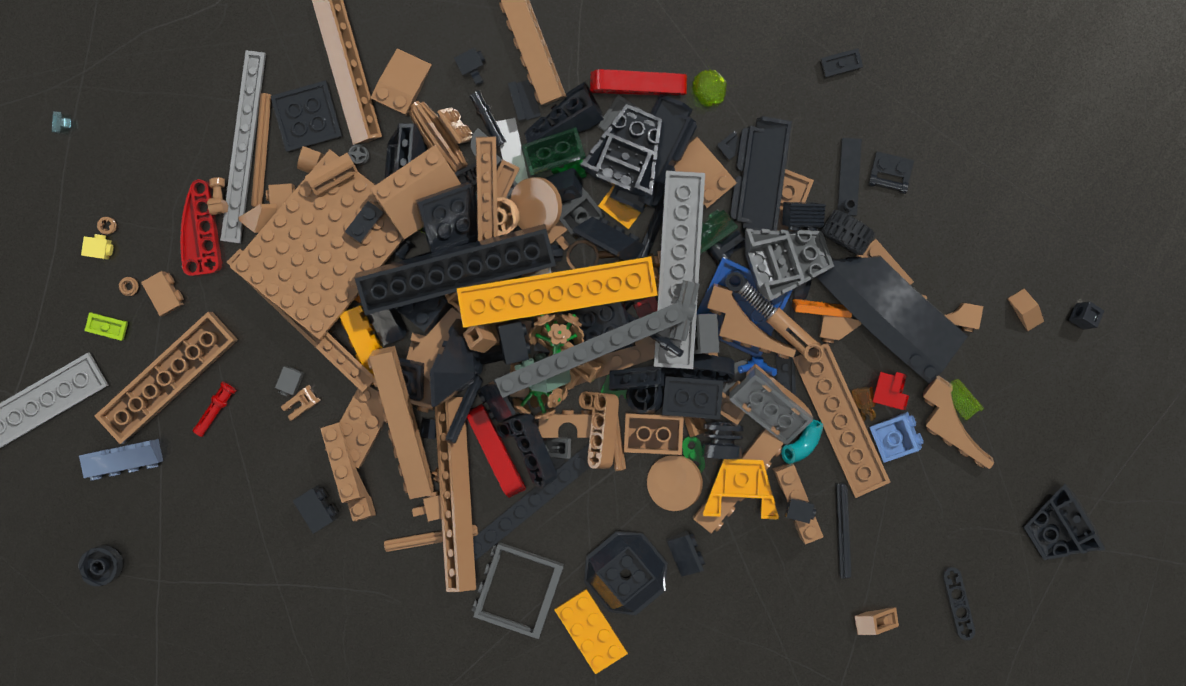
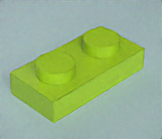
[85,312,128,341]

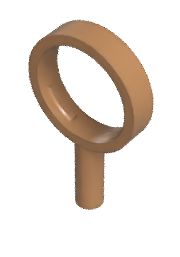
[566,240,616,269]

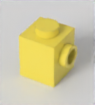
[81,234,113,259]

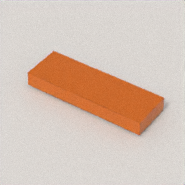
[792,299,852,318]

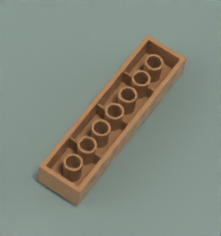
[95,312,238,444]

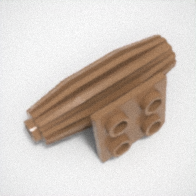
[408,101,472,173]

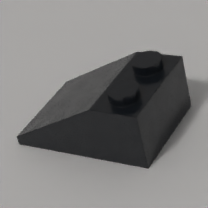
[478,377,518,422]

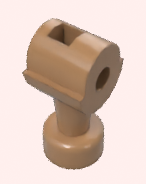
[207,178,229,215]

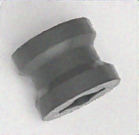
[348,144,369,165]

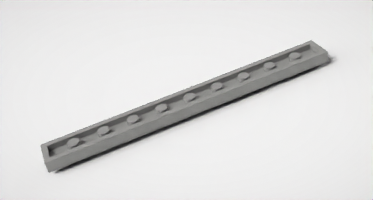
[220,50,266,243]

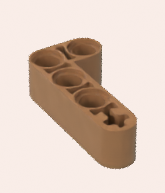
[579,392,619,469]

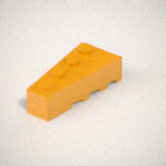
[340,305,383,385]

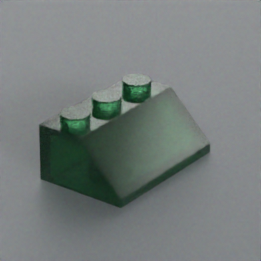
[521,127,586,176]
[700,209,738,254]

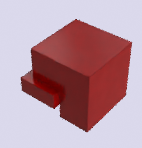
[873,372,909,410]

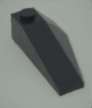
[524,82,604,147]

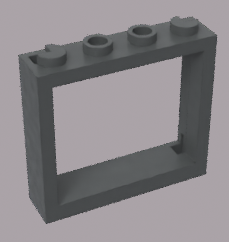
[471,542,564,639]

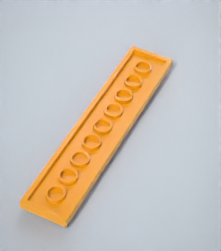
[457,257,658,328]

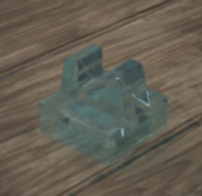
[52,111,71,133]

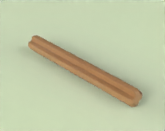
[384,525,478,552]

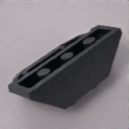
[385,123,427,179]

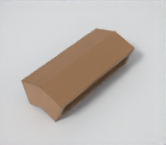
[305,153,358,196]

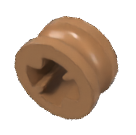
[97,217,117,234]

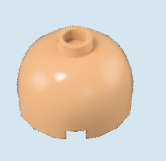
[497,197,520,236]

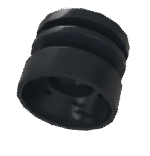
[702,421,744,459]

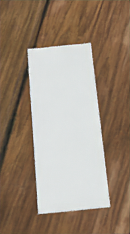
[496,118,528,183]

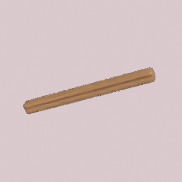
[251,93,271,207]

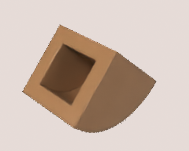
[297,146,324,173]

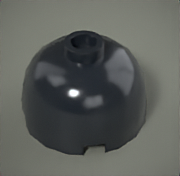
[626,386,664,414]

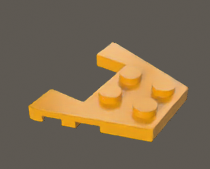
[703,459,779,519]

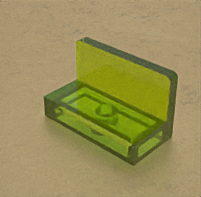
[950,379,984,421]

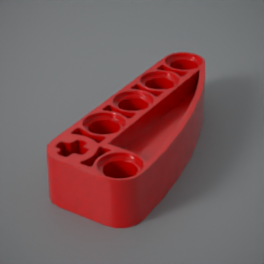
[590,69,687,95]
[180,179,222,276]
[467,404,526,498]

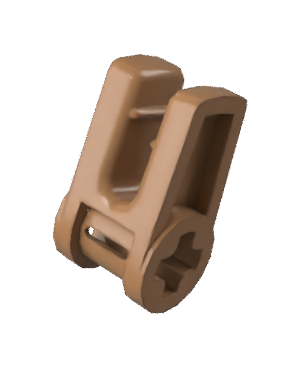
[281,385,321,421]

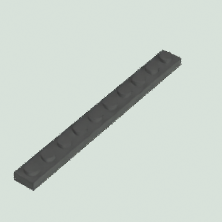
[495,302,685,398]

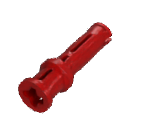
[192,382,236,437]

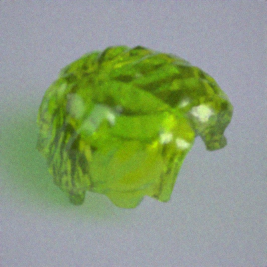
[692,69,727,107]

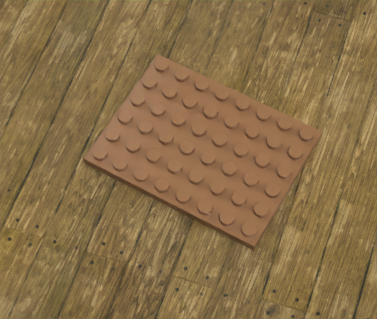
[230,149,404,340]

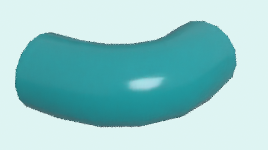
[782,420,823,464]

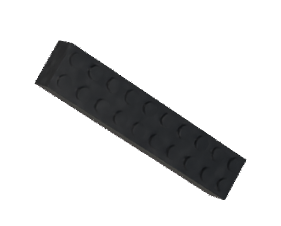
[354,224,556,315]

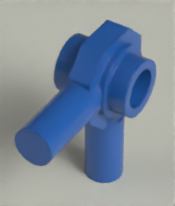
[738,356,777,376]

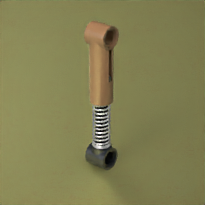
[725,269,824,363]

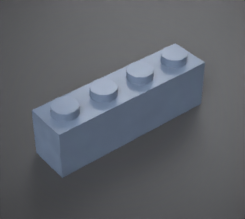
[79,439,163,480]

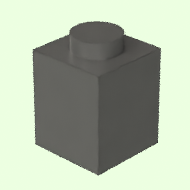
[275,366,304,397]

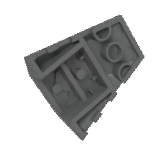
[745,229,834,302]

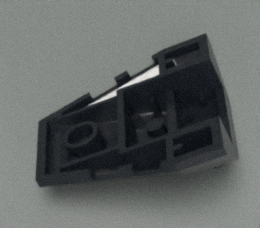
[430,319,482,407]

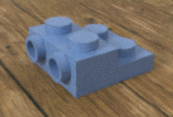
[870,412,923,463]

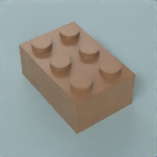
[624,413,684,455]

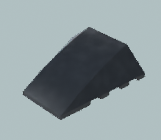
[580,104,662,196]

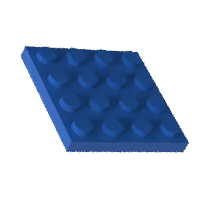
[696,257,793,357]

